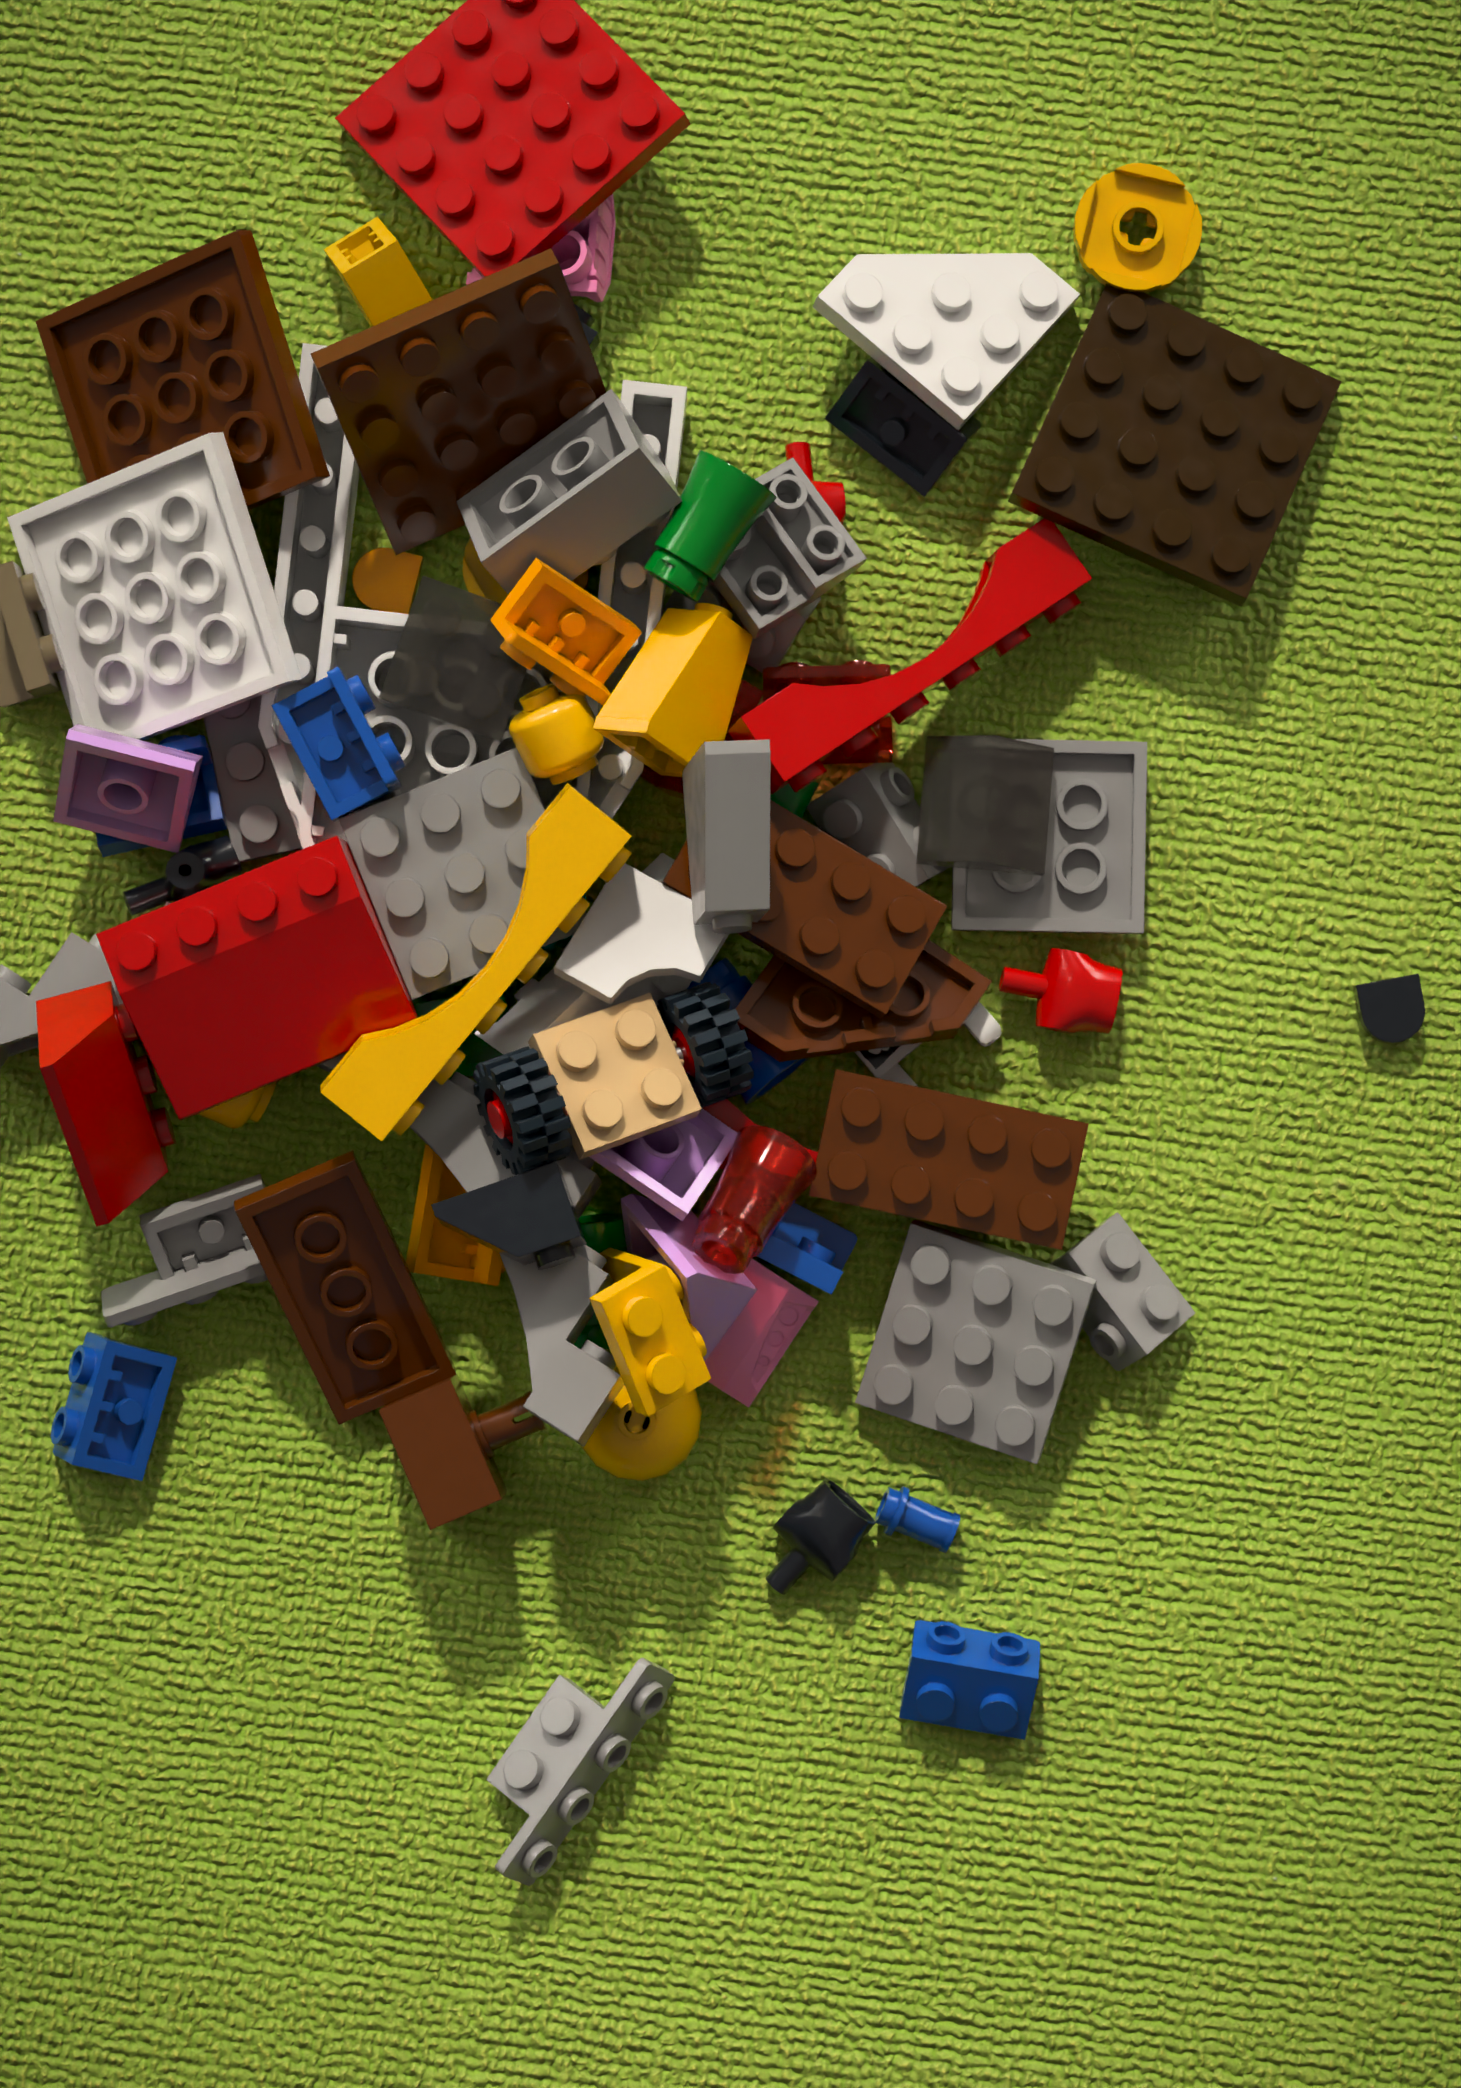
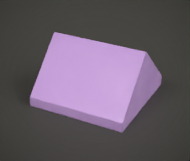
[53,724,203,853]
[589,1109,740,1221]
[621,1193,758,1361]

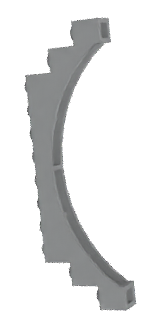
[0,901,624,1447]

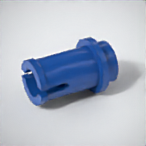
[875,1486,960,1553]

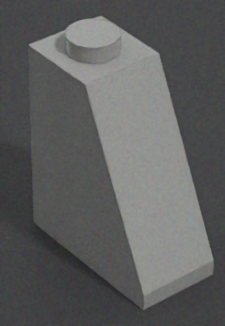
[682,739,771,934]

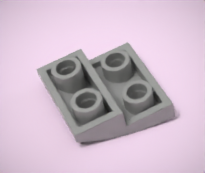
[713,457,867,639]

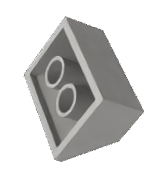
[456,389,682,595]

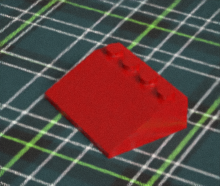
[96,835,418,1120]

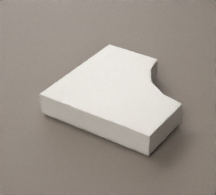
[554,863,729,1005]

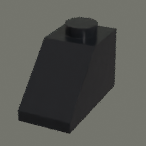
[431,1162,587,1270]

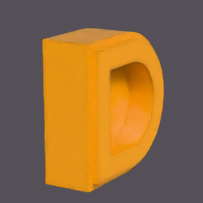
[352,548,424,614]

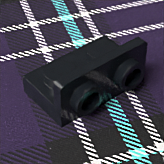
[824,357,982,497]

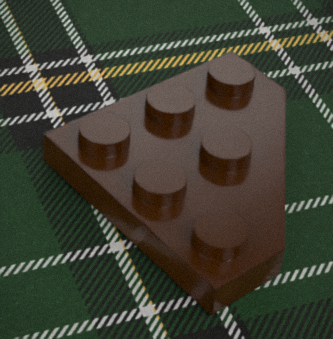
[735,940,992,1062]

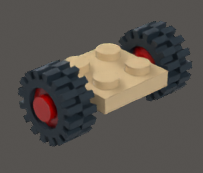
[473,982,754,1175]

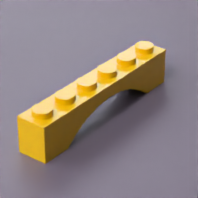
[320,783,632,1142]

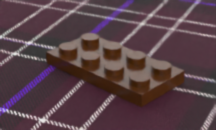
[661,800,947,1019]
[809,1069,1089,1250]
[234,1150,456,1425]

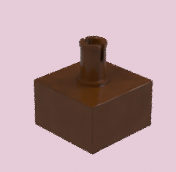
[379,1374,547,1530]

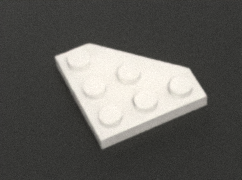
[812,253,1080,430]

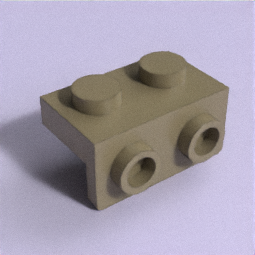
[0,561,64,708]

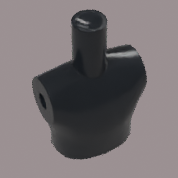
[123,836,242,916]
[766,1478,875,1595]

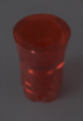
[691,1125,817,1274]

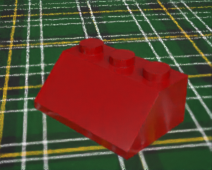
[36,981,176,1227]

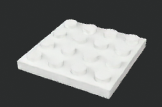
[7,432,302,741]

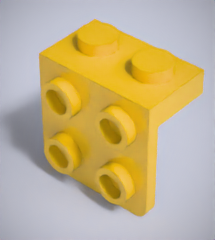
[589,1247,711,1416]

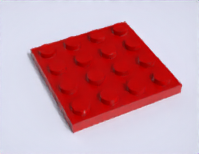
[335,0,690,278]

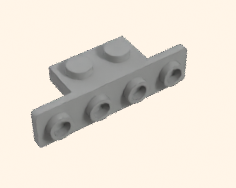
[101,1174,268,1327]
[486,1658,675,1886]

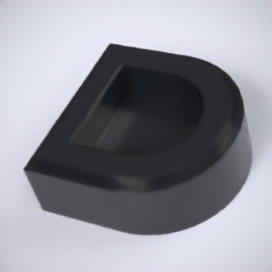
[1353,973,1425,1043]

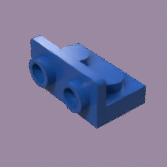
[717,1180,857,1295]
[51,1332,177,1481]

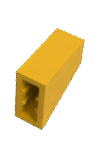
[323,216,433,327]
[593,603,753,777]

